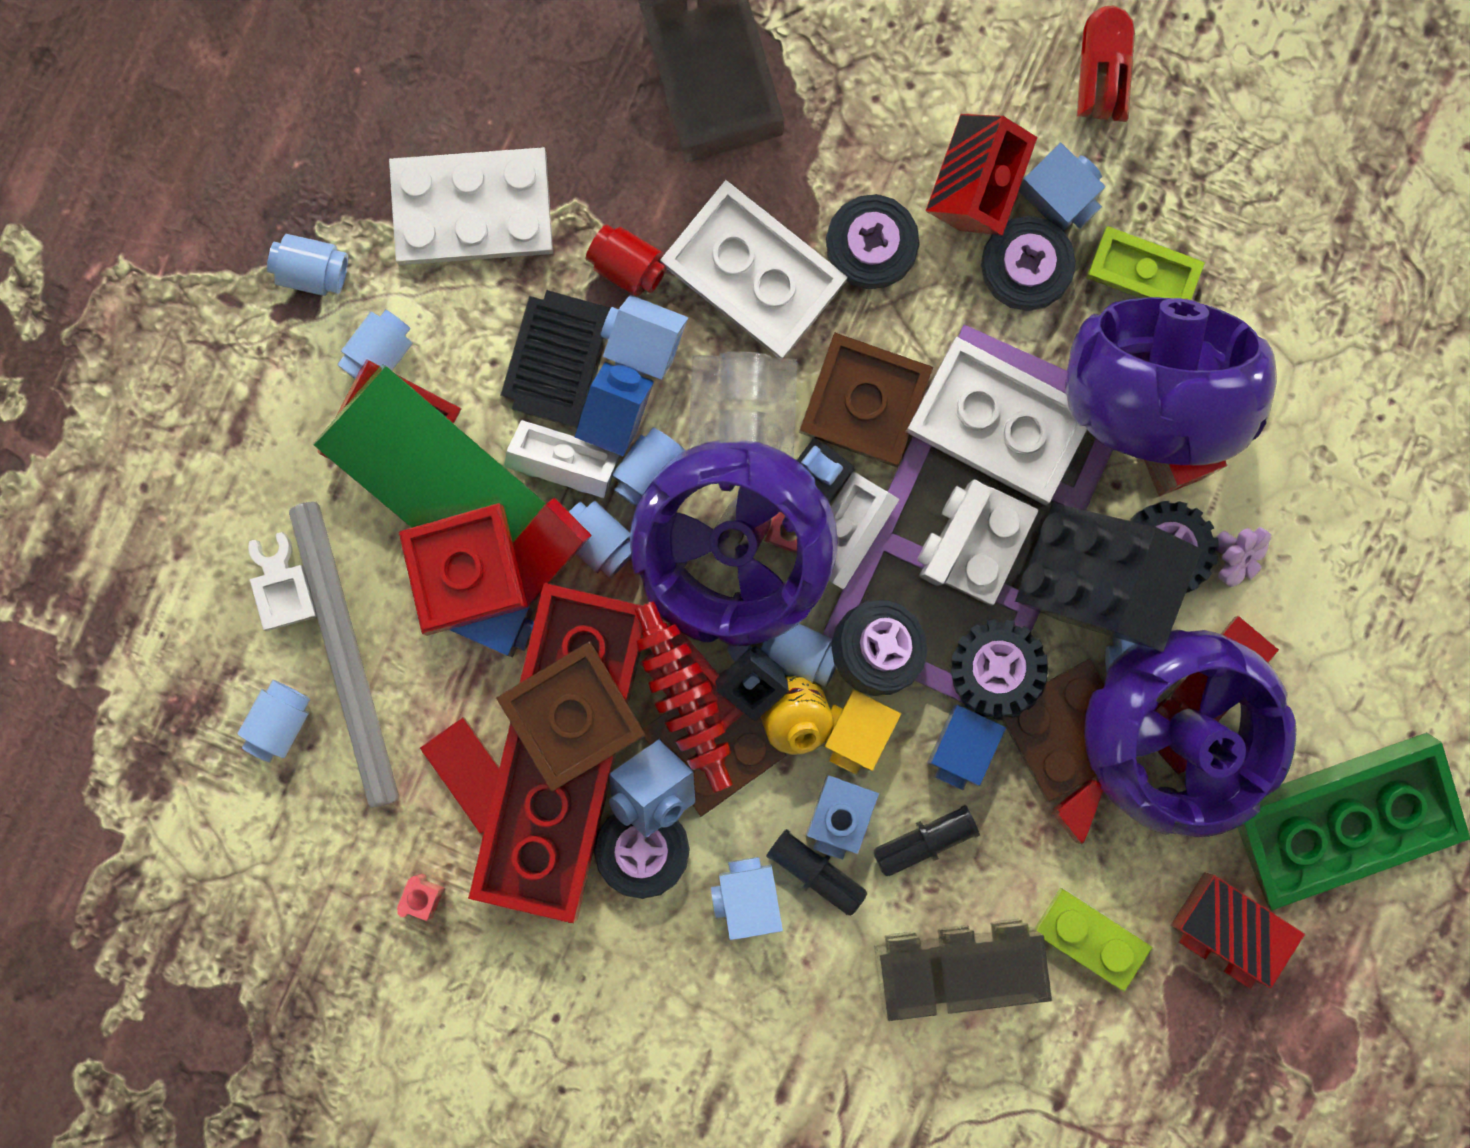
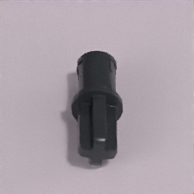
[874,805,980,876]
[766,829,867,916]

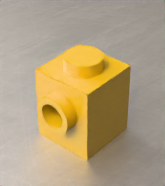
[823,689,901,775]

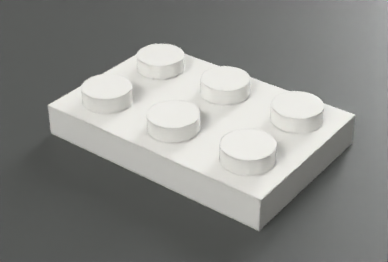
[389,147,553,265]
[660,180,848,361]
[906,337,1087,505]

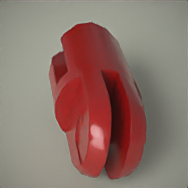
[1076,5,1135,122]

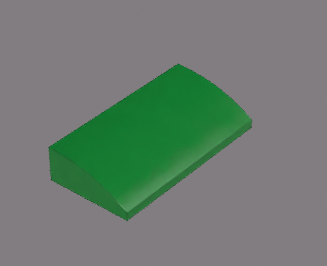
[313,364,546,542]
[1237,732,1470,911]

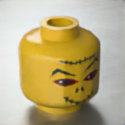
[761,676,834,755]

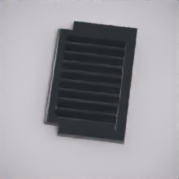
[500,290,611,428]

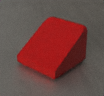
[1051,780,1103,845]

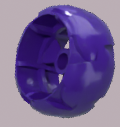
[1065,297,1277,465]
[630,440,838,646]
[1085,630,1297,837]

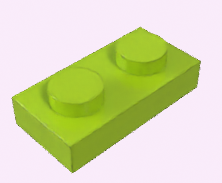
[1086,226,1205,300]
[1032,888,1153,992]

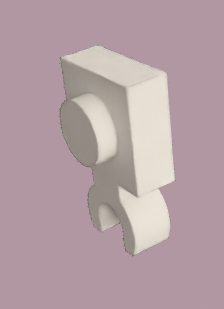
[248,532,317,631]

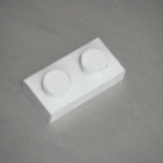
[504,420,620,498]
[829,471,900,589]
[917,479,993,586]
[944,487,1038,606]

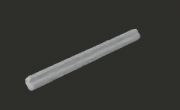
[289,502,399,807]

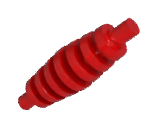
[634,601,733,793]

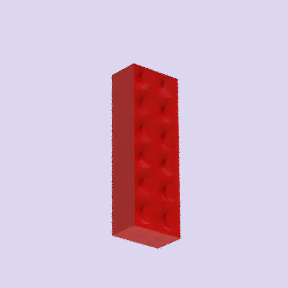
[468,583,643,924]

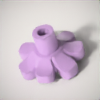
[1215,527,1271,587]

